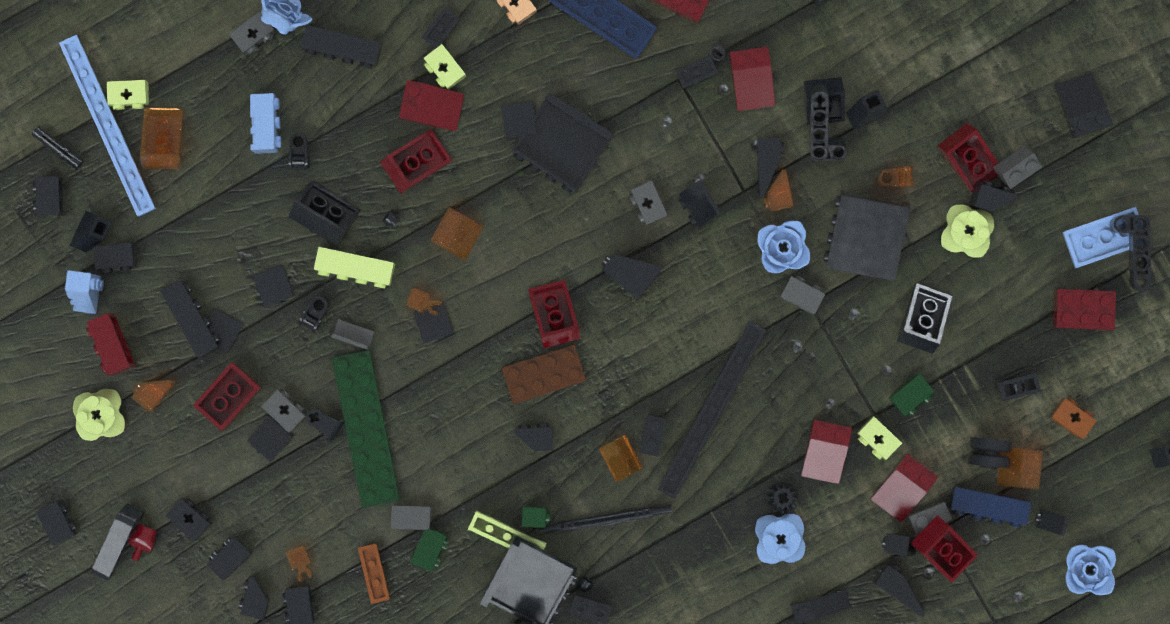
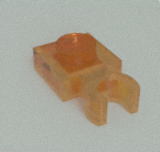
[406,288,442,315]
[286,545,312,581]

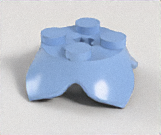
[261,0,313,35]
[758,221,810,273]
[755,514,805,564]
[1065,545,1116,595]

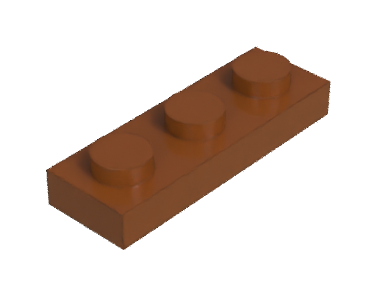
[358,543,390,604]

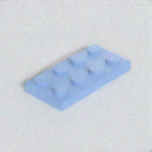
[1062,207,1144,268]

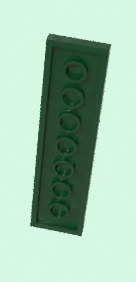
[332,350,400,508]

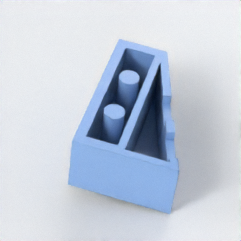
[250,93,281,154]
[65,270,104,314]

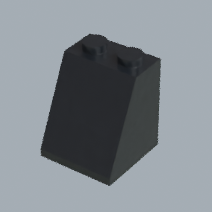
[602,254,663,300]

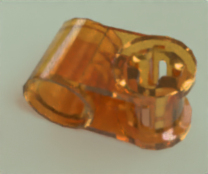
[876,166,915,188]

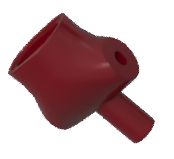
[128,524,157,561]

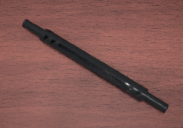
[538,505,672,535]

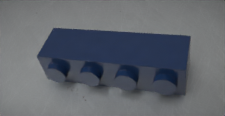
[948,486,1031,528]

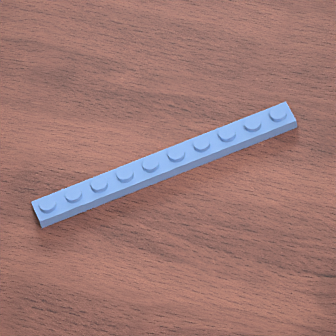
[59,35,156,217]

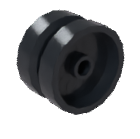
[967,437,1012,469]

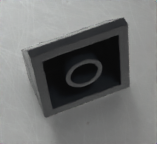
[803,77,845,125]

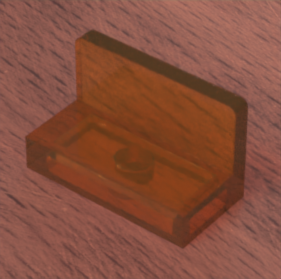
[599,435,643,482]

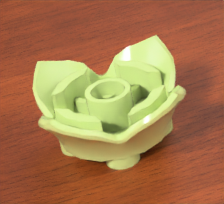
[941,205,994,258]
[73,389,125,441]

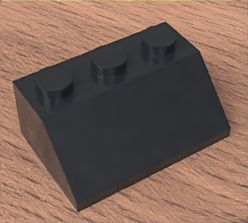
[288,181,360,246]

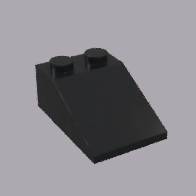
[1054,73,1113,139]
[678,179,721,228]
[897,283,952,354]

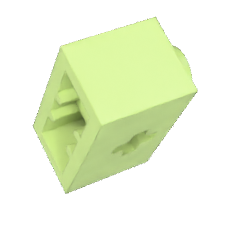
[424,44,466,90]
[107,80,149,110]
[857,416,902,460]

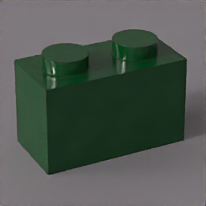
[888,374,935,416]
[522,506,550,528]
[410,528,449,572]

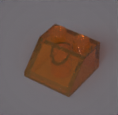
[430,207,483,260]
[997,448,1043,489]

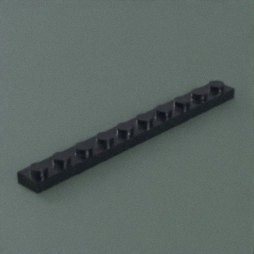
[658,321,766,499]

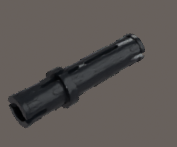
[31,126,84,170]

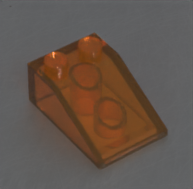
[140,108,183,170]

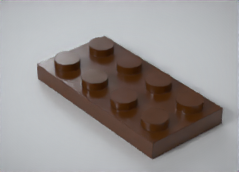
[502,344,586,404]

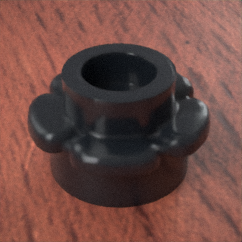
[382,210,399,228]

